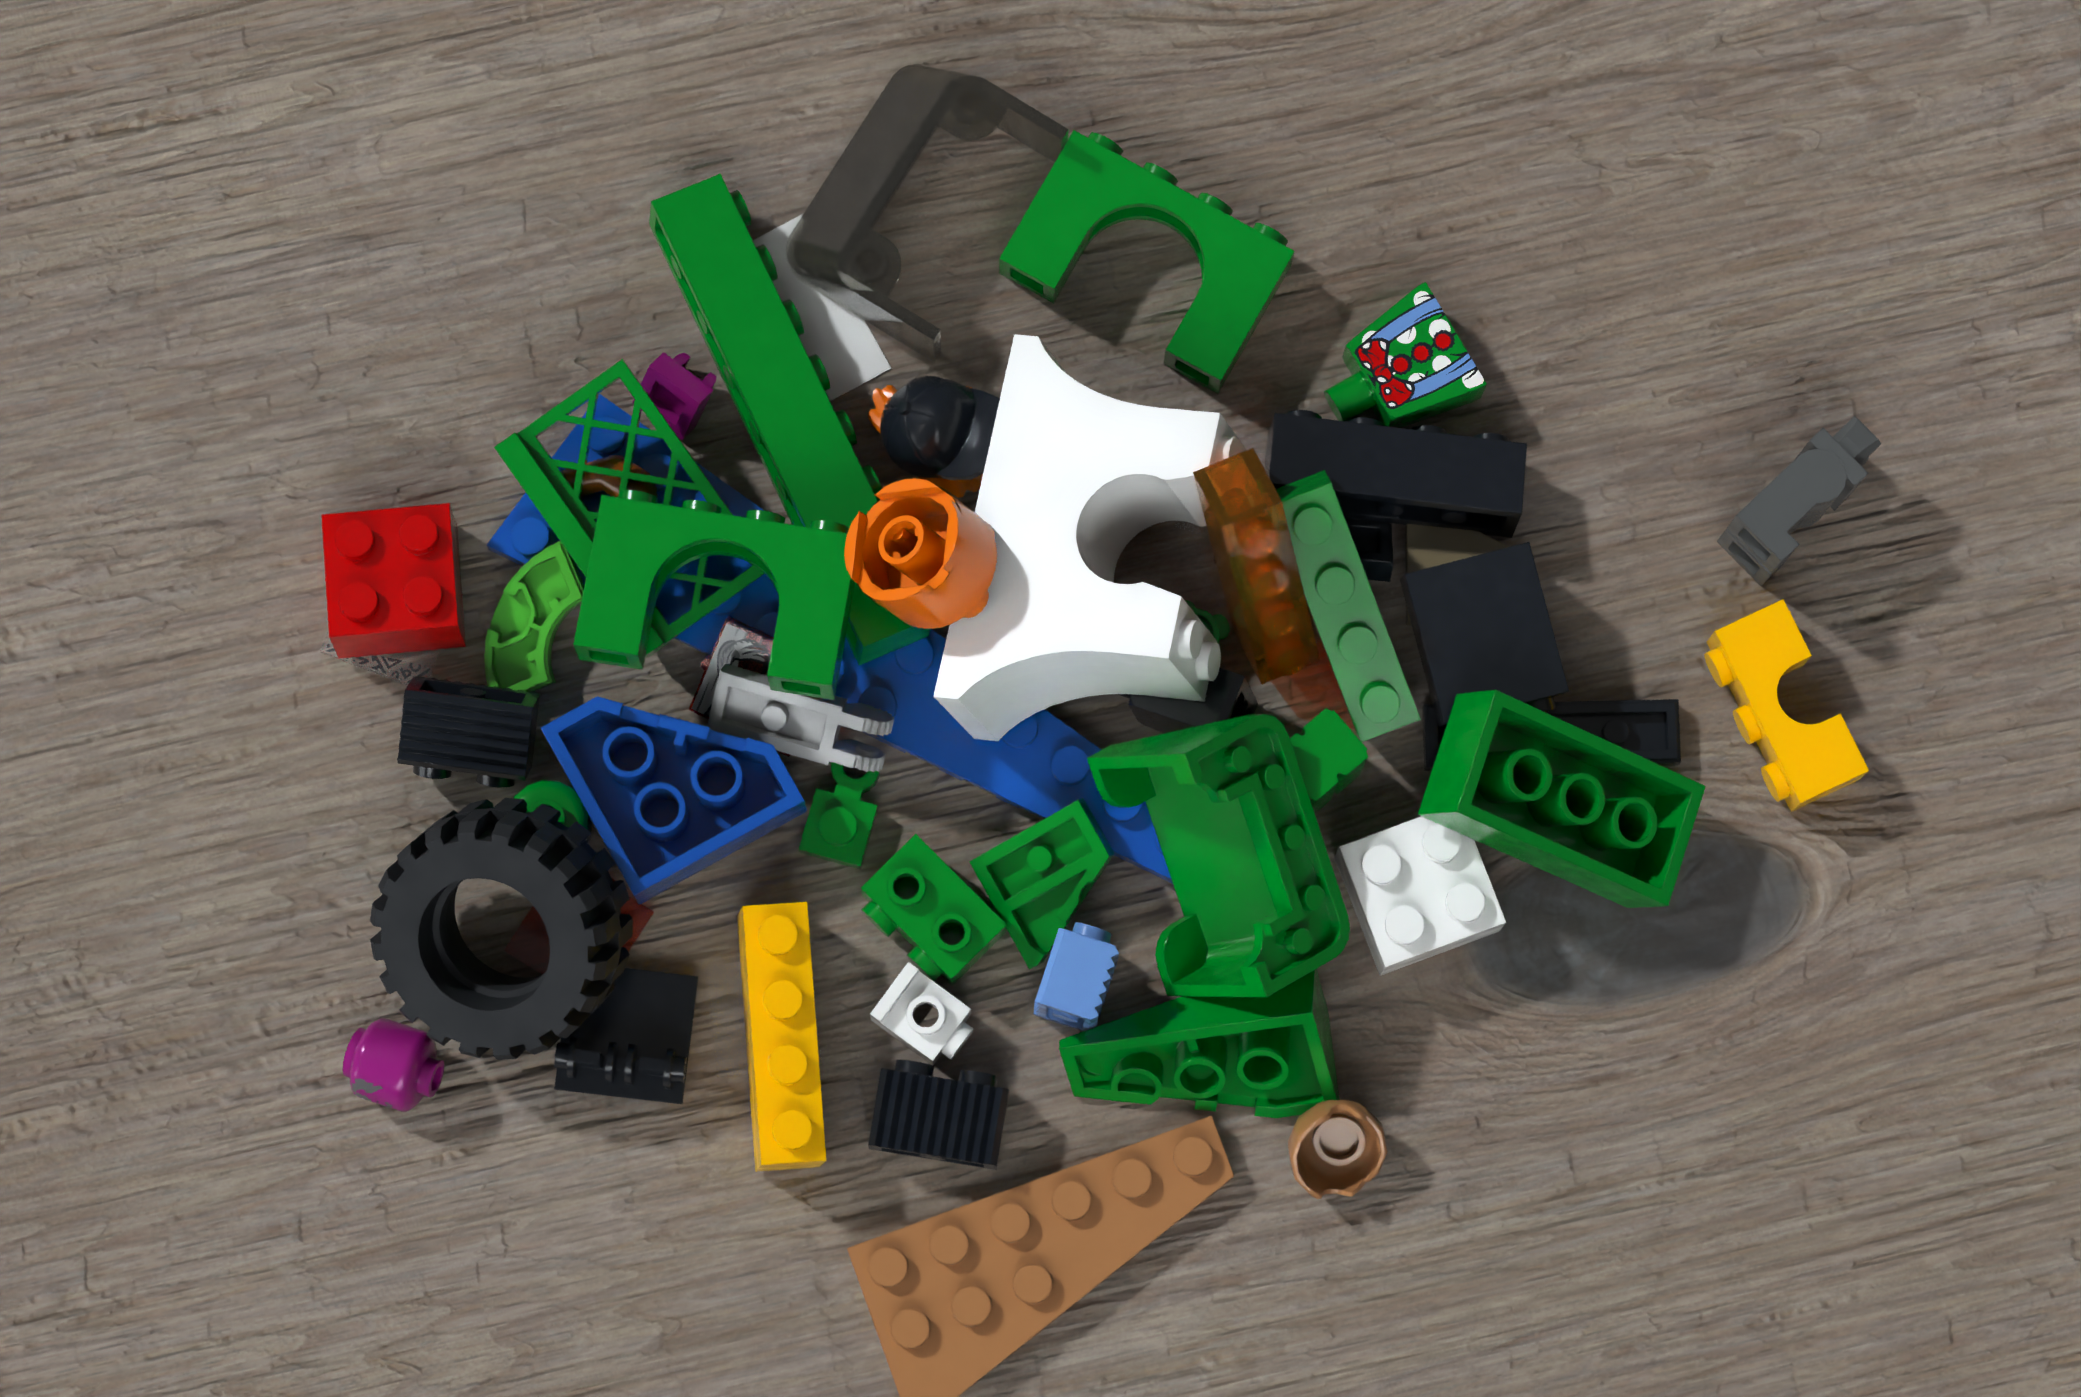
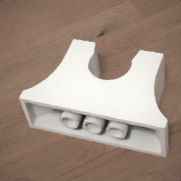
[934,335,1258,741]

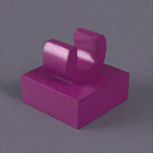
[632,352,717,440]

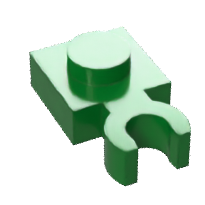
[799,762,880,870]

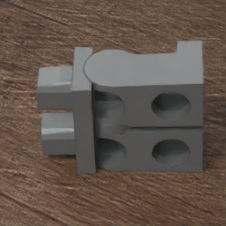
[1717,416,1881,586]

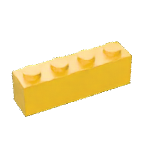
[737,902,826,1172]

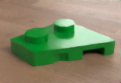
[969,798,1115,970]

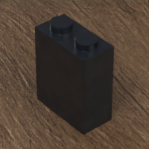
[1400,542,1569,727]

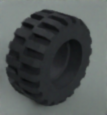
[370,798,633,1060]

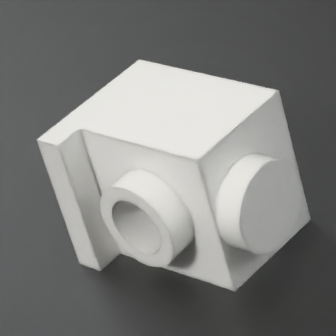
[870,962,974,1065]

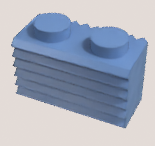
[1034,922,1119,1031]

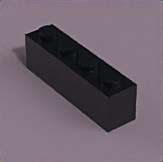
[1261,410,1527,538]

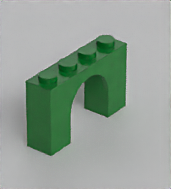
[999,130,1295,394]
[573,490,855,700]

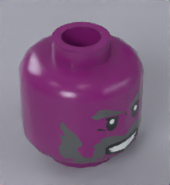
[342,1018,444,1112]

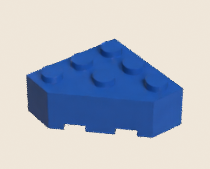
[541,696,807,905]

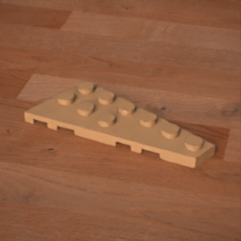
[847,1116,1234,1397]

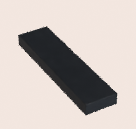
[1422,699,1681,771]

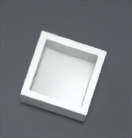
[1334,816,1506,976]

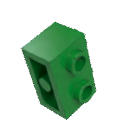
[861,834,1007,986]

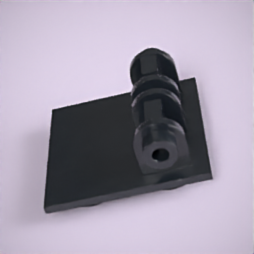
[554,968,699,1105]

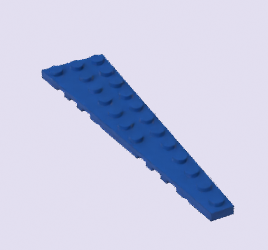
[487,394,1173,884]

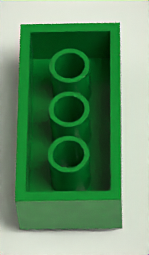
[1418,690,1706,908]

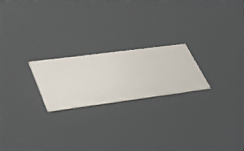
[753,213,892,401]

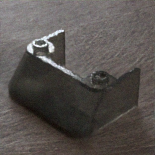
[786,64,1069,363]

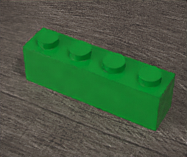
[1265,470,1421,742]

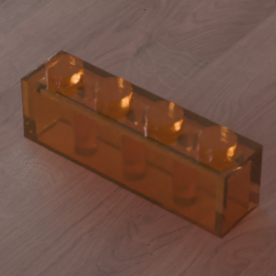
[1193,448,1320,685]

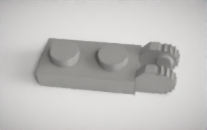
[707,663,894,772]

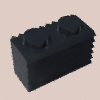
[397,676,540,788]
[868,1060,1009,1170]

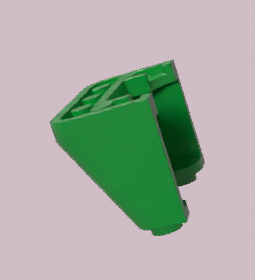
[1087,714,1350,997]

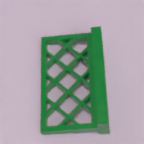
[494,359,764,658]

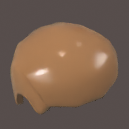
[1288,1100,1388,1199]

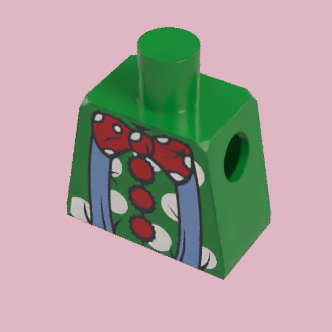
[1324,282,1487,428]

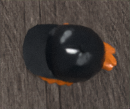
[868,376,1000,498]

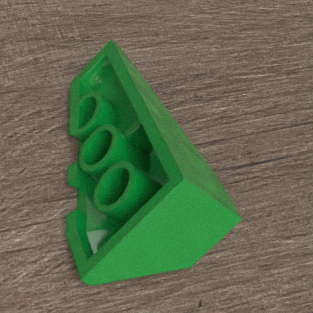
[1059,969,1340,1118]

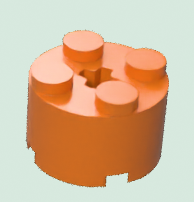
[844,478,997,629]

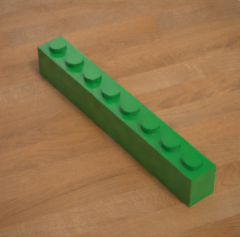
[649,174,930,665]

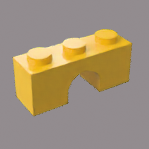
[1704,599,1869,812]

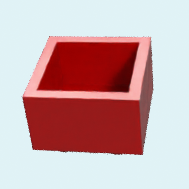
[321,503,466,659]

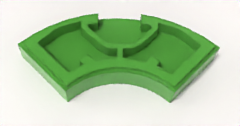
[484,541,584,692]

